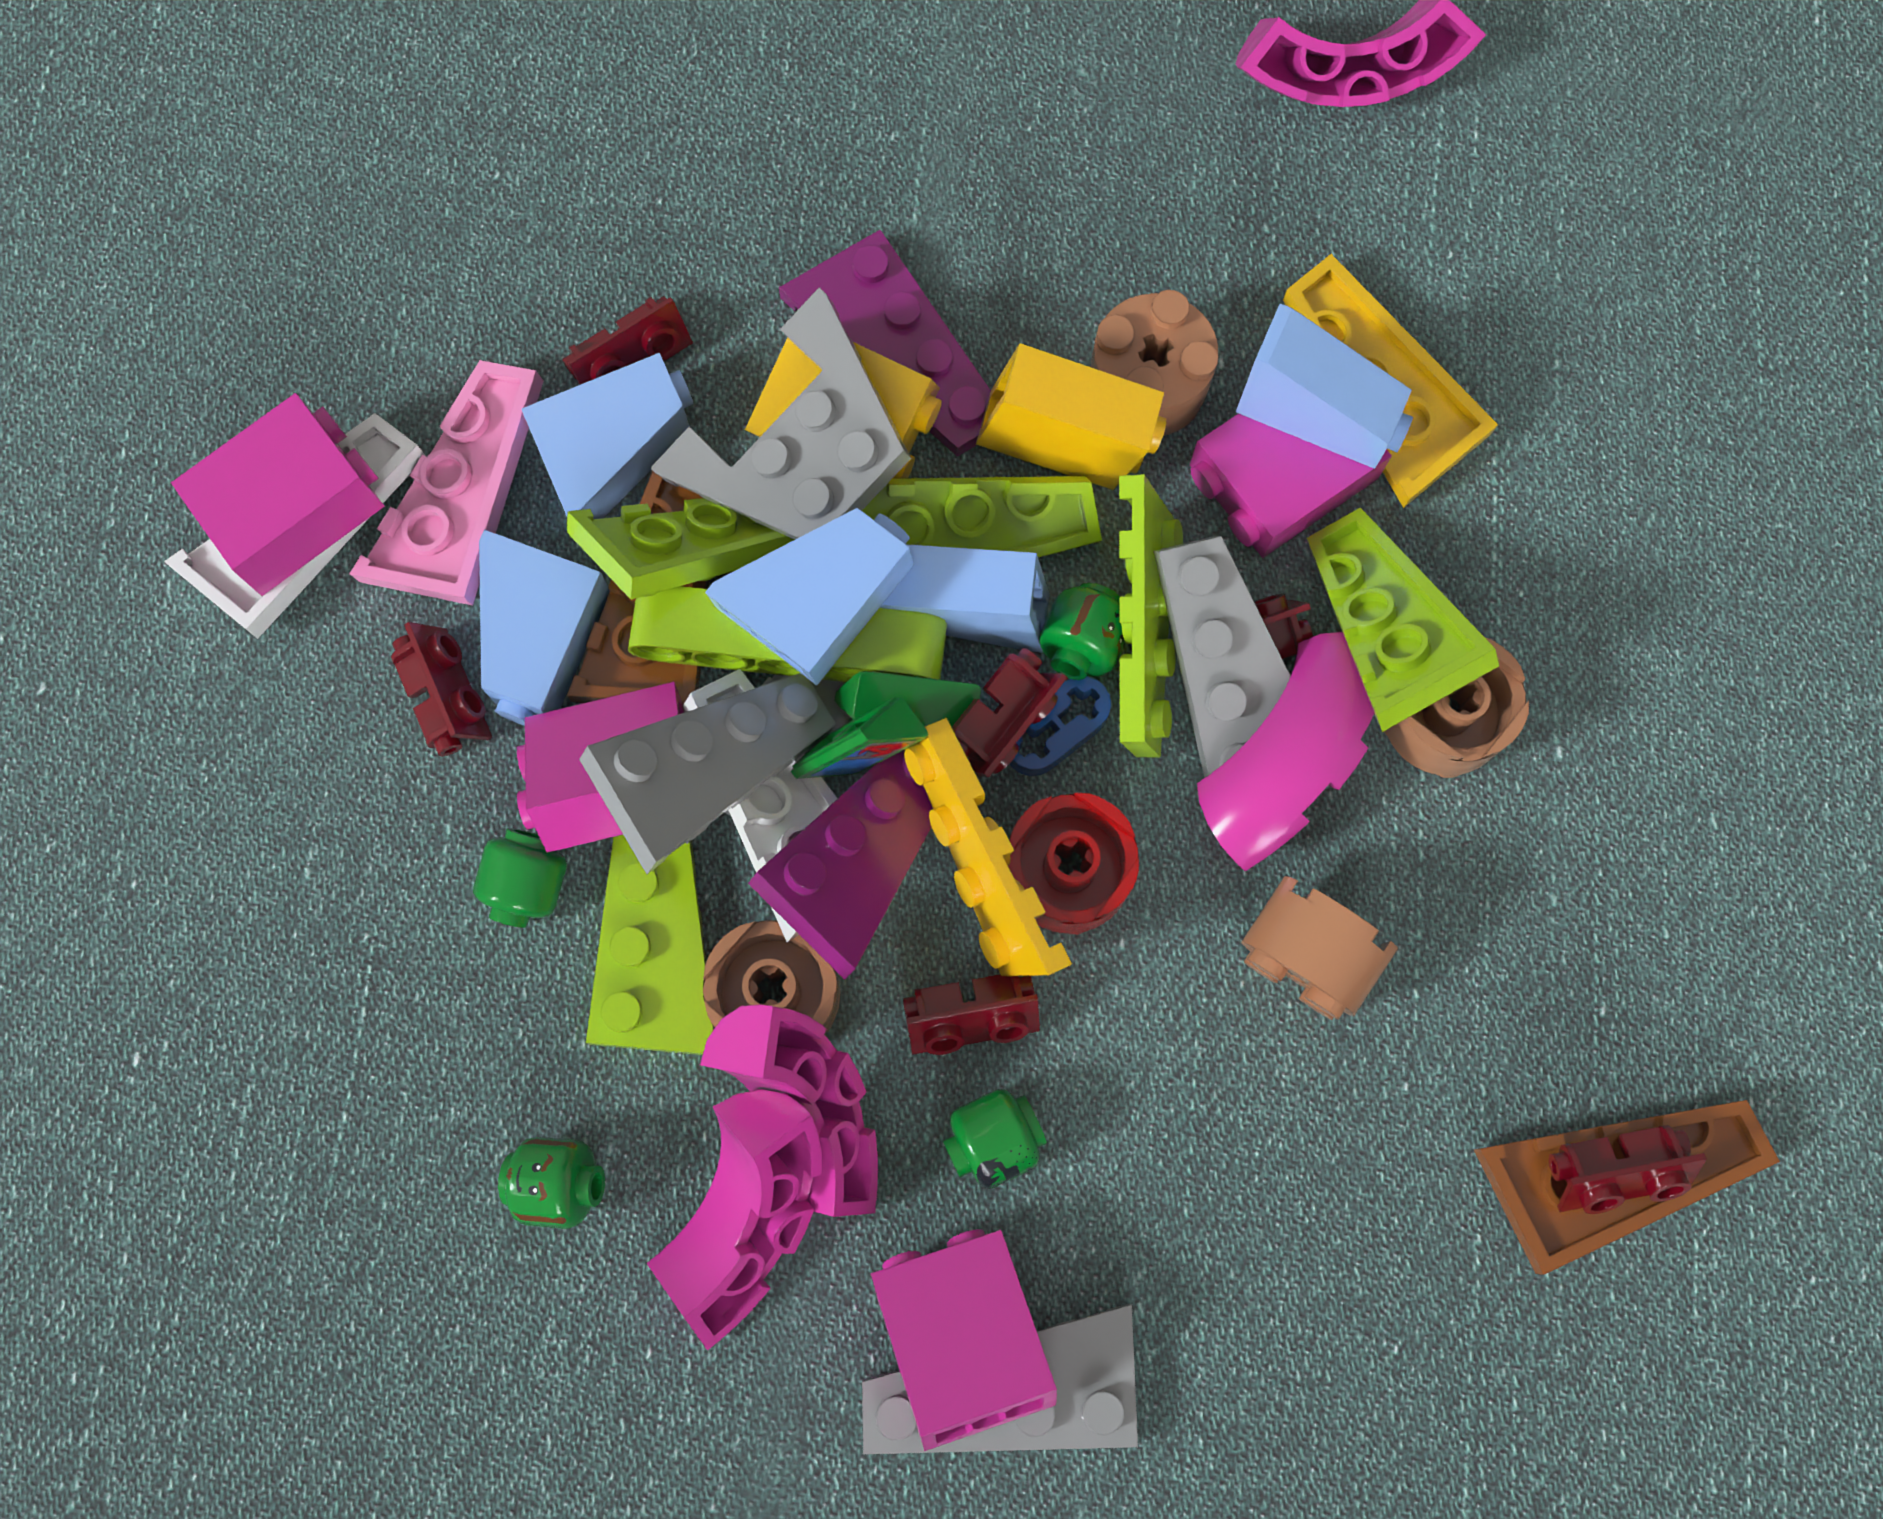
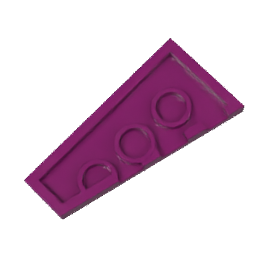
[779,230,991,457]
[748,750,933,980]

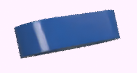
[1010,676,1111,776]

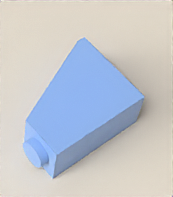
[1236,303,1413,469]
[521,353,694,519]
[705,508,914,685]
[479,530,610,726]
[880,544,1049,653]

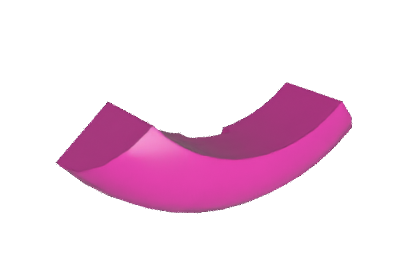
[1235,0,1487,107]
[1197,632,1375,871]
[700,1005,878,1217]
[646,1089,822,1351]

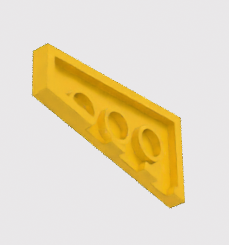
[1283,254,1498,508]
[904,718,1072,976]

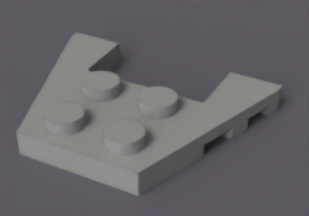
[651,288,911,540]

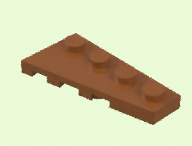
[567,470,709,705]
[1473,1100,1780,1275]

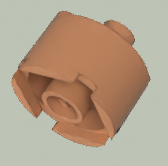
[1090,290,1218,436]
[1384,637,1529,778]
[1241,876,1398,1020]
[703,920,841,1035]

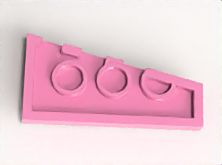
[350,360,544,606]

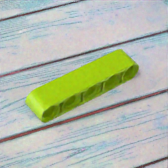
[628,586,947,682]

